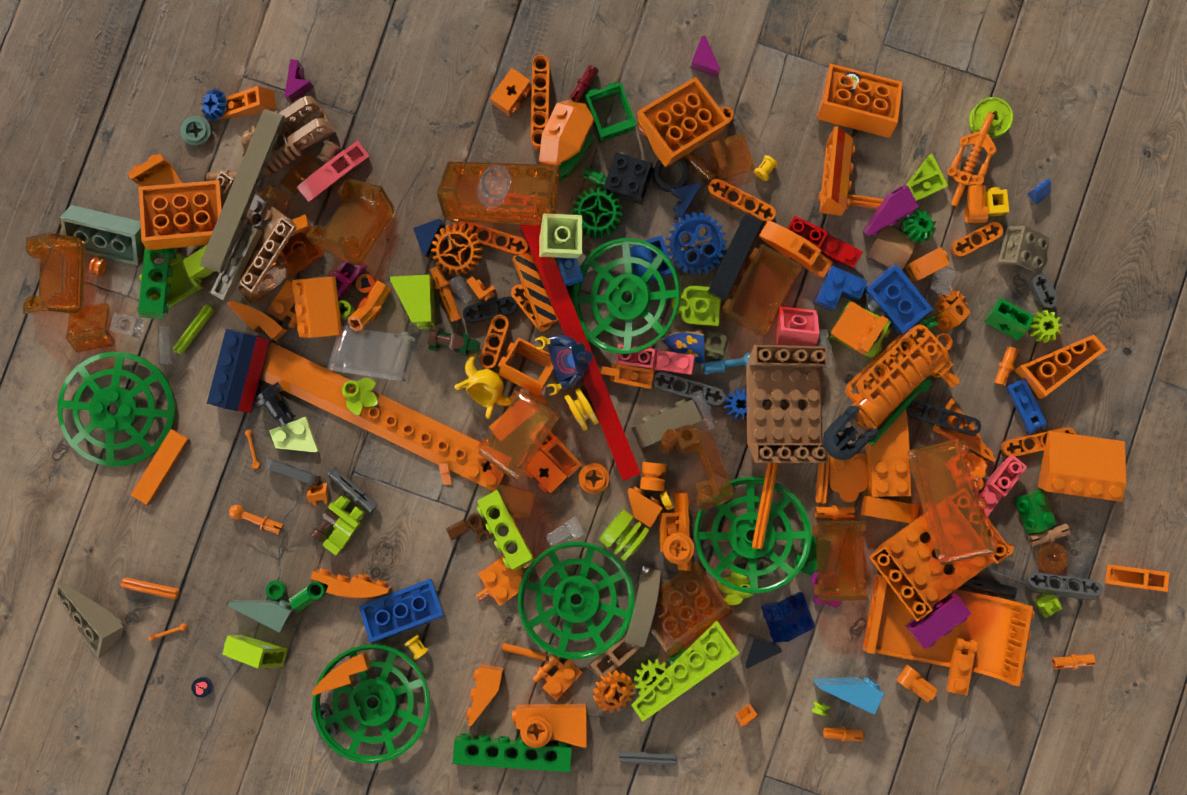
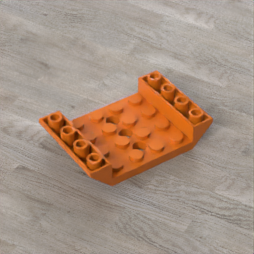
[869,488,1013,622]

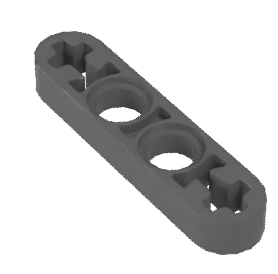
[653,372,725,406]
[1025,572,1103,600]

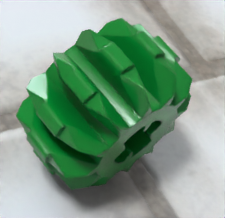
[902,210,936,243]

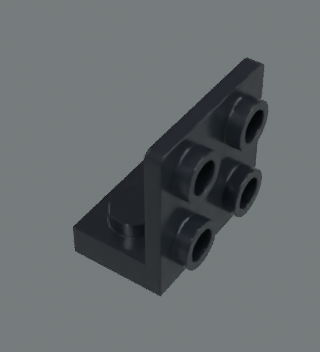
[604,152,654,204]

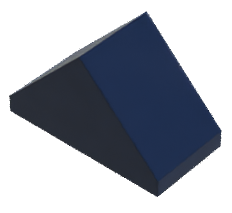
[413,219,444,258]

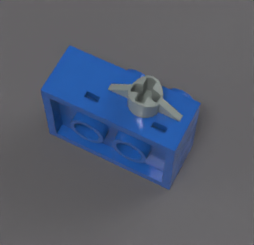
[863,264,932,335]

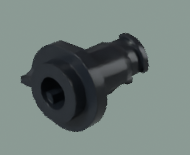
[255,382,296,427]

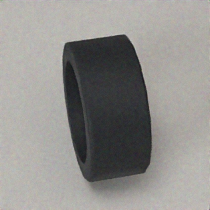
[653,158,689,192]

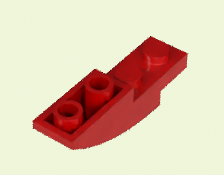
[787,215,863,270]

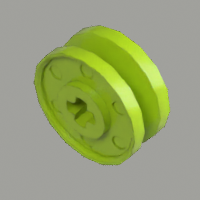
[968,97,1013,140]

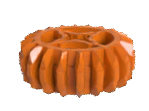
[431,223,483,276]

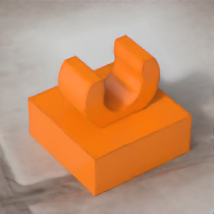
[306,483,329,507]

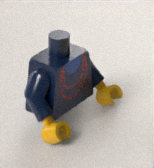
[535,335,593,395]

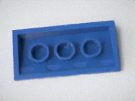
[359,579,446,644]

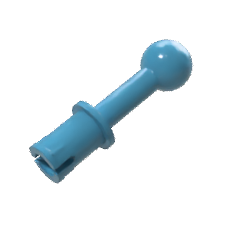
[703,352,751,375]

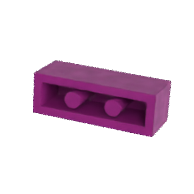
[905,592,972,649]

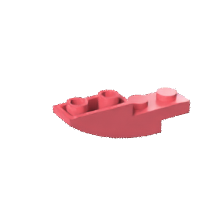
[296,140,370,203]
[615,344,695,375]
[972,455,1027,517]

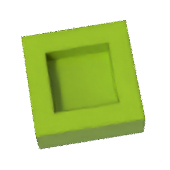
[1033,594,1062,618]

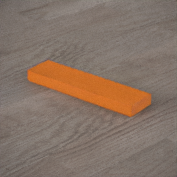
[131,429,189,505]

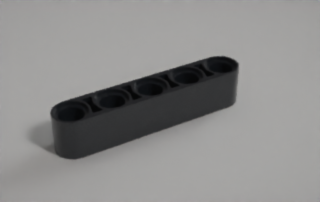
[707,212,763,301]

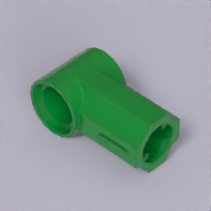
[289,581,328,613]

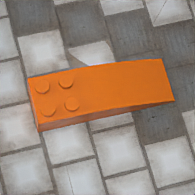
[864,381,911,497]

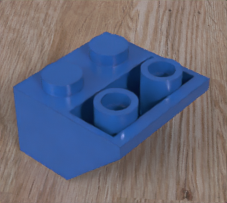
[630,235,672,283]

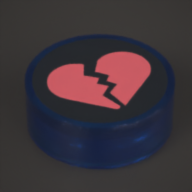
[191,677,213,698]

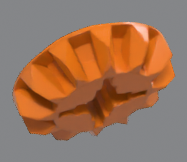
[936,290,968,315]
[579,463,609,494]
[663,533,694,564]
[520,715,552,748]

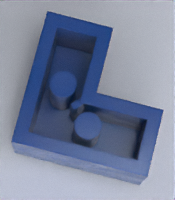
[813,266,868,311]

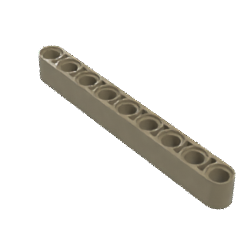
[201,109,285,273]

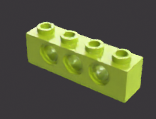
[477,490,535,571]

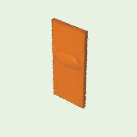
[438,463,452,485]

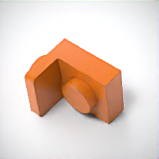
[466,276,496,302]

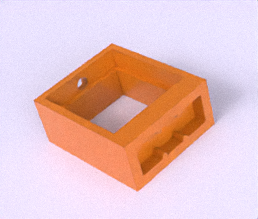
[498,337,554,396]

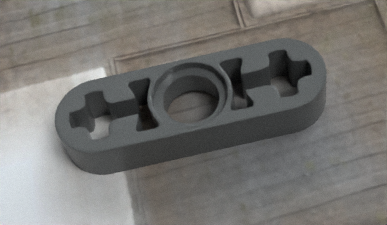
[265,458,321,486]

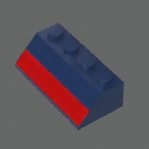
[207,329,271,413]

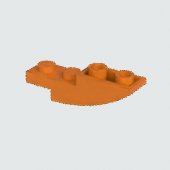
[758,220,833,279]
[310,568,392,598]

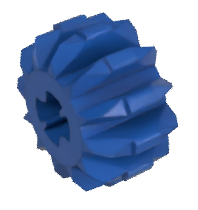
[724,388,747,421]

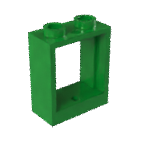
[585,82,637,142]

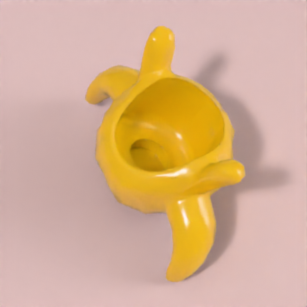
[455,353,519,419]

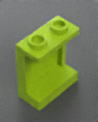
[139,253,204,308]

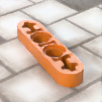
[707,179,776,223]
[458,221,528,255]
[1000,427,1076,457]

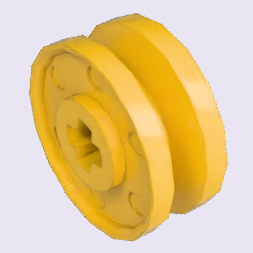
[564,388,599,431]

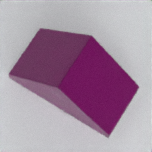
[690,35,720,77]

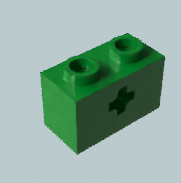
[984,298,1034,341]

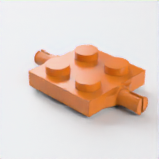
[476,552,532,606]

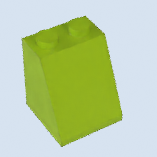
[390,275,436,330]

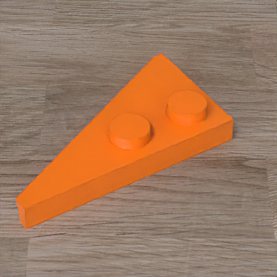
[932,398,996,462]

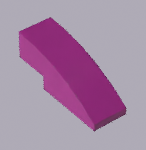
[330,254,368,301]

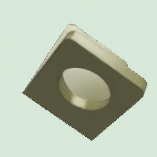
[705,331,727,359]

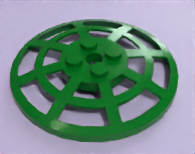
[571,238,681,354]
[57,352,176,466]
[694,477,812,594]
[518,542,635,659]
[312,644,431,764]

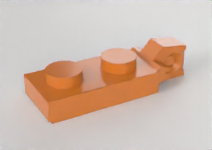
[601,363,655,389]

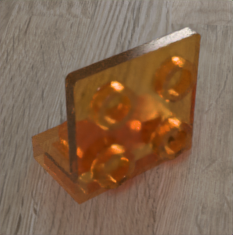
[66,303,115,353]

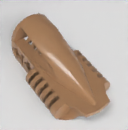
[242,96,336,177]

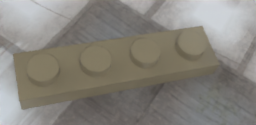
[210,223,262,302]

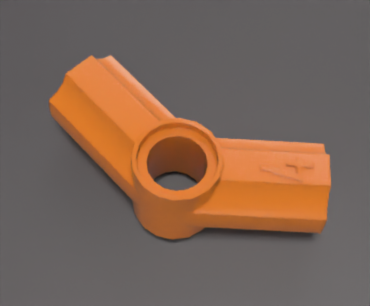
[348,280,392,331]

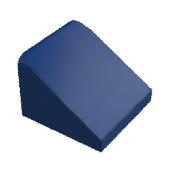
[1028,179,1051,204]

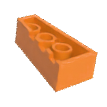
[1014,335,1107,400]

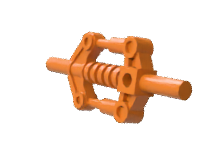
[947,113,997,207]

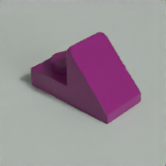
[284,59,314,102]

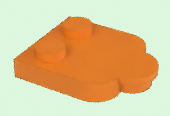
[828,454,868,502]

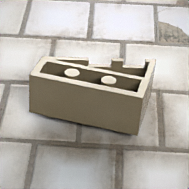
[631,399,702,449]

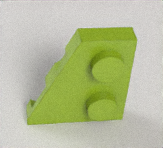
[906,154,948,202]

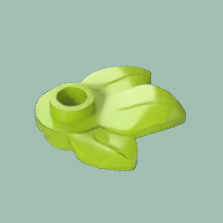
[342,378,378,415]
[717,571,754,605]

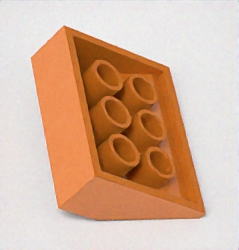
[817,63,903,138]
[637,77,730,168]
[138,180,223,250]
[1037,431,1126,502]

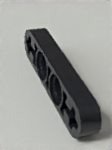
[906,400,981,436]

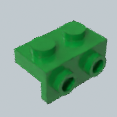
[1014,489,1057,534]

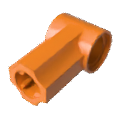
[964,185,989,223]
[896,665,937,703]

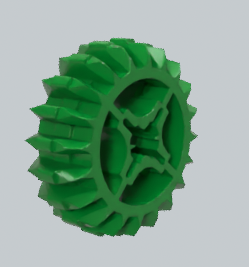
[571,187,623,239]

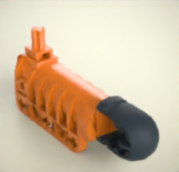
[823,325,960,460]

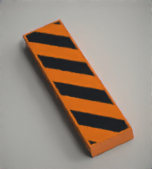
[512,252,558,327]

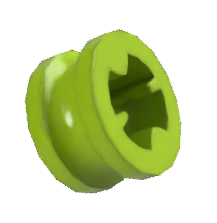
[811,701,831,716]

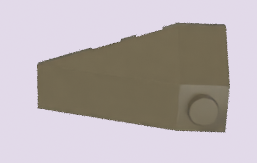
[55,581,124,659]

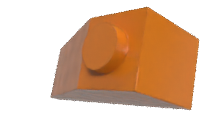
[216,86,276,120]

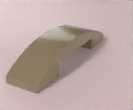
[625,566,661,647]

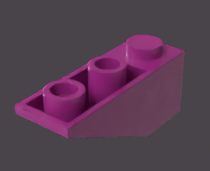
[863,184,919,236]

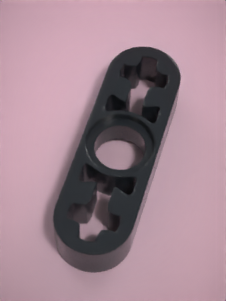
[463,297,518,323]

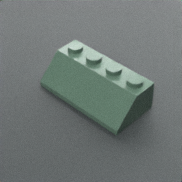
[60,205,145,266]

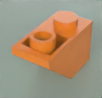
[627,486,662,528]

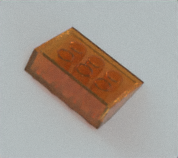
[650,561,733,658]

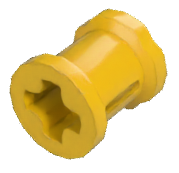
[754,155,778,181]
[404,634,429,660]

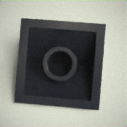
[740,633,782,669]

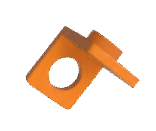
[935,299,971,333]

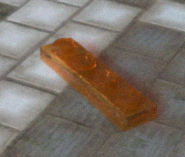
[238,245,314,304]

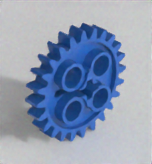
[665,212,727,275]

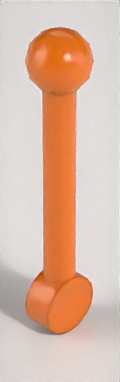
[245,430,260,469]
[147,623,187,641]

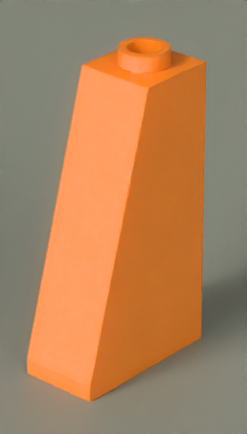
[512,704,587,748]

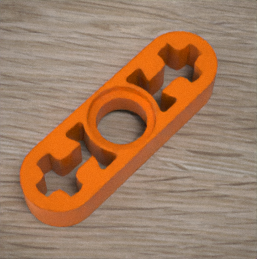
[950,222,1003,258]
[511,284,552,332]

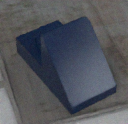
[670,183,701,220]

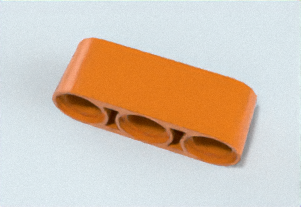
[479,315,510,370]

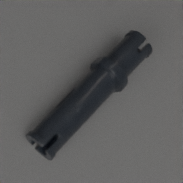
[961,577,1017,598]

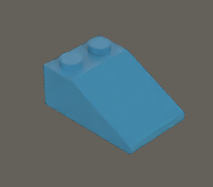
[813,677,884,715]

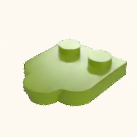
[672,286,721,327]

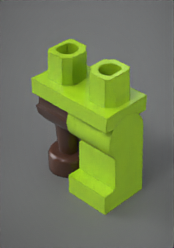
[310,495,365,555]

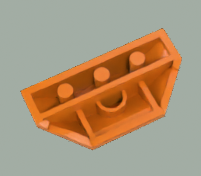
[539,100,594,167]

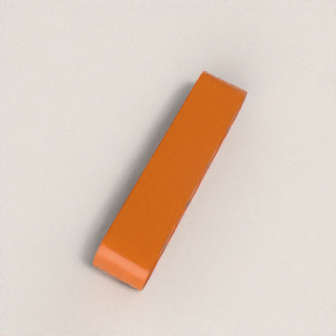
[531,55,550,151]

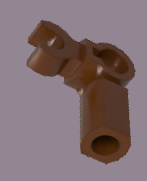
[446,513,491,544]

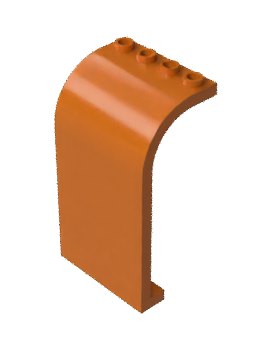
[862,574,1034,687]

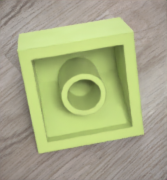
[539,213,582,258]

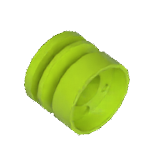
[598,508,649,561]

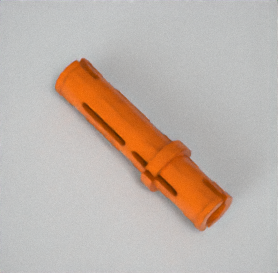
[430,266,462,323]

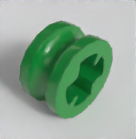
[919,316,939,328]

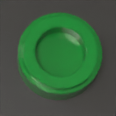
[266,580,287,600]

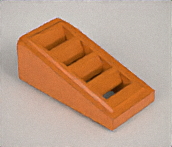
[735,703,758,727]

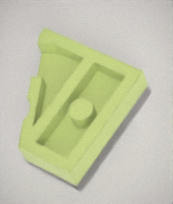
[269,417,319,452]

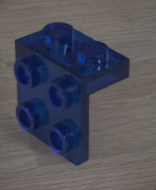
[761,592,815,643]

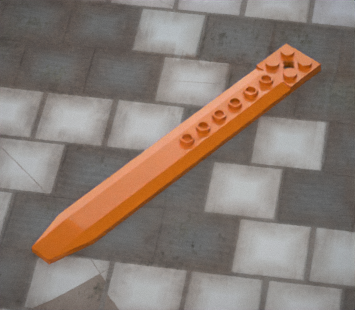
[261,342,512,491]

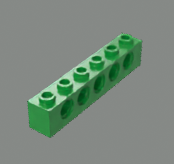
[138,247,175,320]
[452,733,572,772]

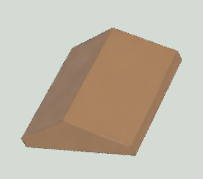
[866,225,916,270]

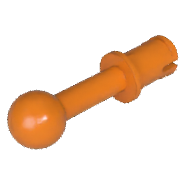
[229,505,284,536]

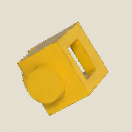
[986,187,1009,217]

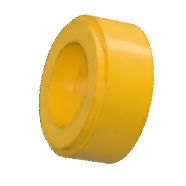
[660,491,674,511]

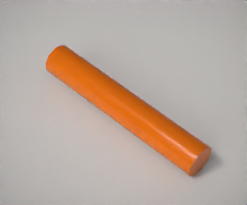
[501,643,547,661]

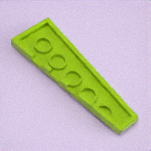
[631,621,740,722]

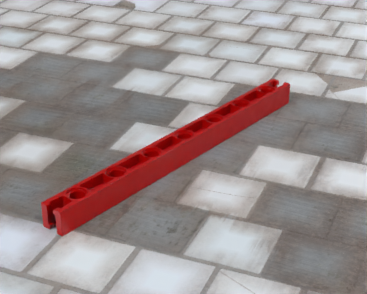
[519,216,641,481]

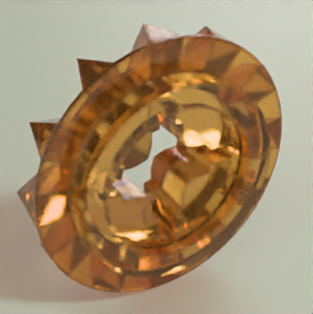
[1036,543,1068,574]

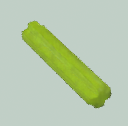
[173,304,215,354]

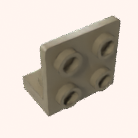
[998,226,1049,274]

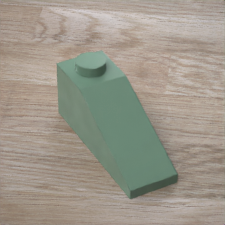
[228,600,295,633]

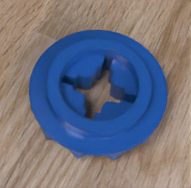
[201,89,227,120]

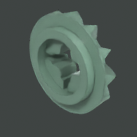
[180,116,212,146]

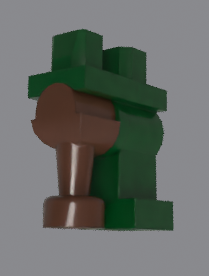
[428,330,481,356]

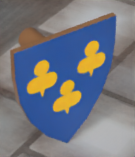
[662,329,705,363]

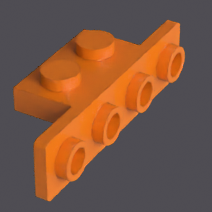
[659,493,692,571]

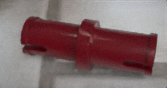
[570,65,599,103]

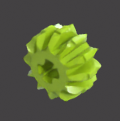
[1029,310,1063,343]

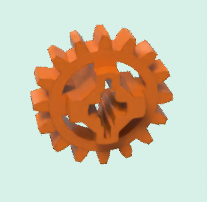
[593,670,635,713]

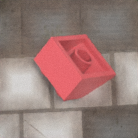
[776,306,819,346]

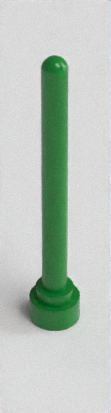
[869,377,932,445]

